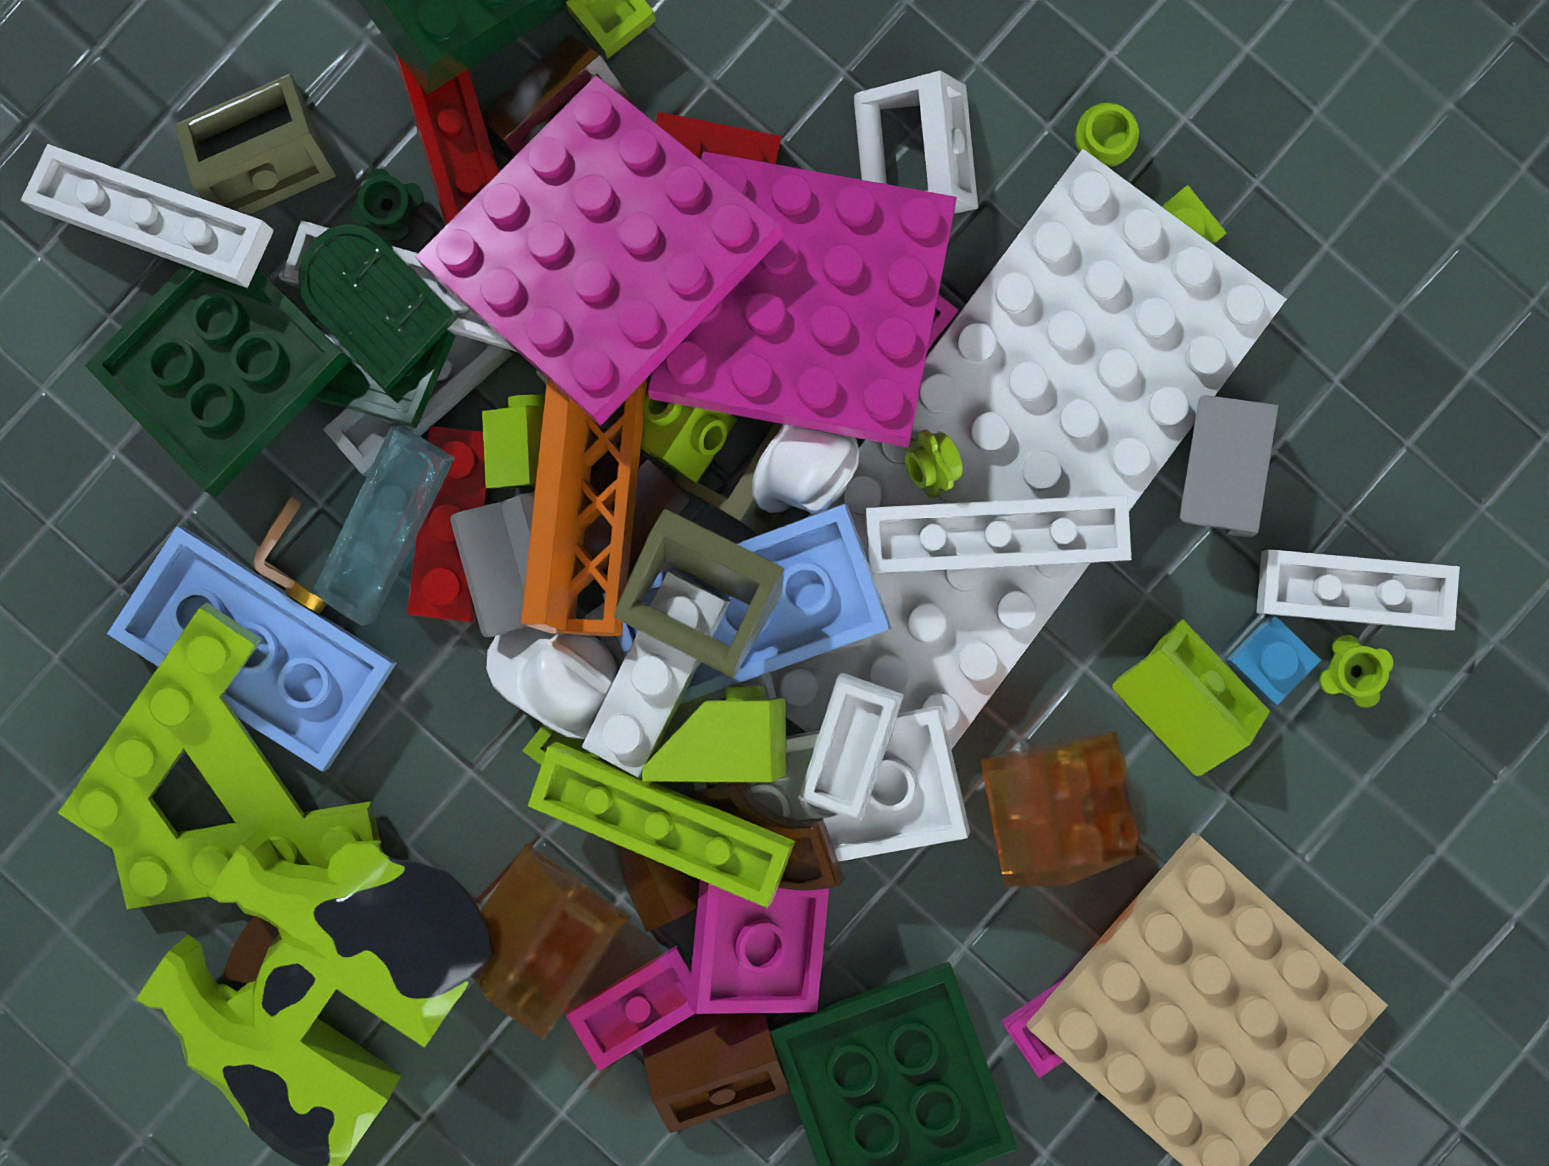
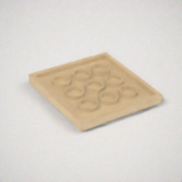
[1026,833,1388,1166]

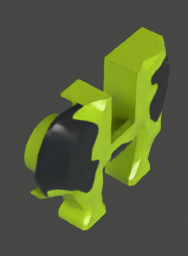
[135,830,494,1166]

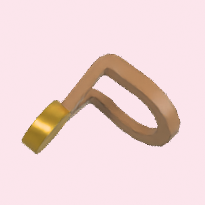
[254,496,328,614]

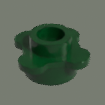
[350,169,424,242]

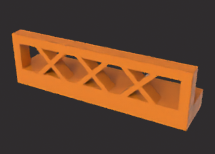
[521,379,647,637]

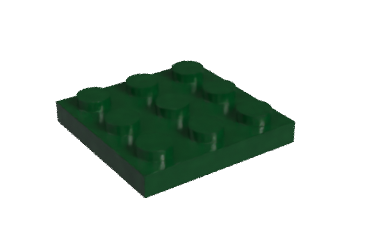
[85,265,351,497]
[770,962,1018,1166]

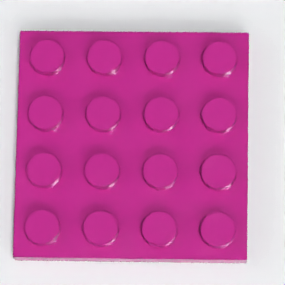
[415,76,784,426]
[648,151,957,448]

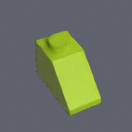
[642,686,787,782]

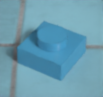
[1225,616,1321,705]

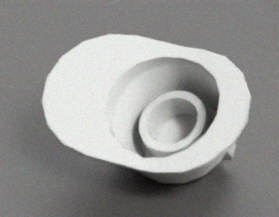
[752,424,859,514]
[486,626,620,740]

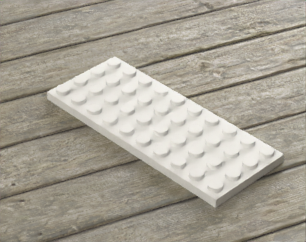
[766,149,1287,750]

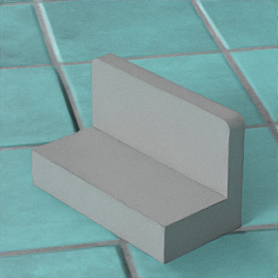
[1180,395,1279,538]
[450,491,577,637]

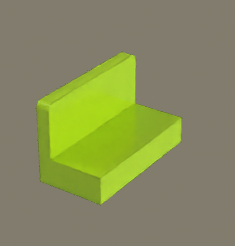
[1112,619,1270,776]

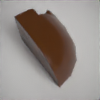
[619,846,700,932]

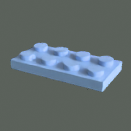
[603,504,892,704]
[107,526,397,771]

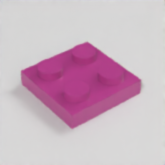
[688,880,829,1014]

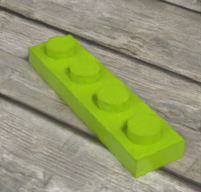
[528,742,795,908]

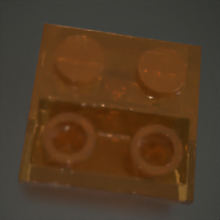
[980,731,1140,887]
[476,844,631,1040]

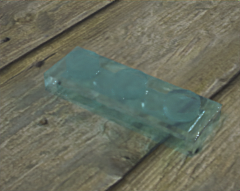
[312,426,455,626]

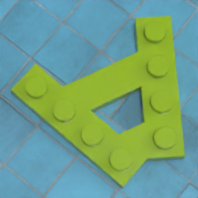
[58,603,382,909]

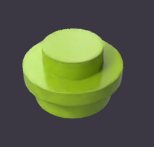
[1075,103,1139,167]

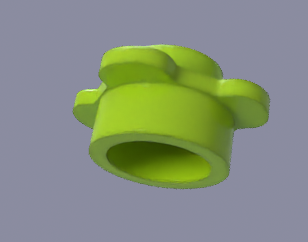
[905,429,963,498]
[1319,635,1393,708]

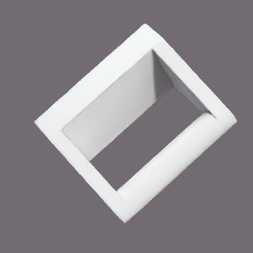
[853,70,978,214]

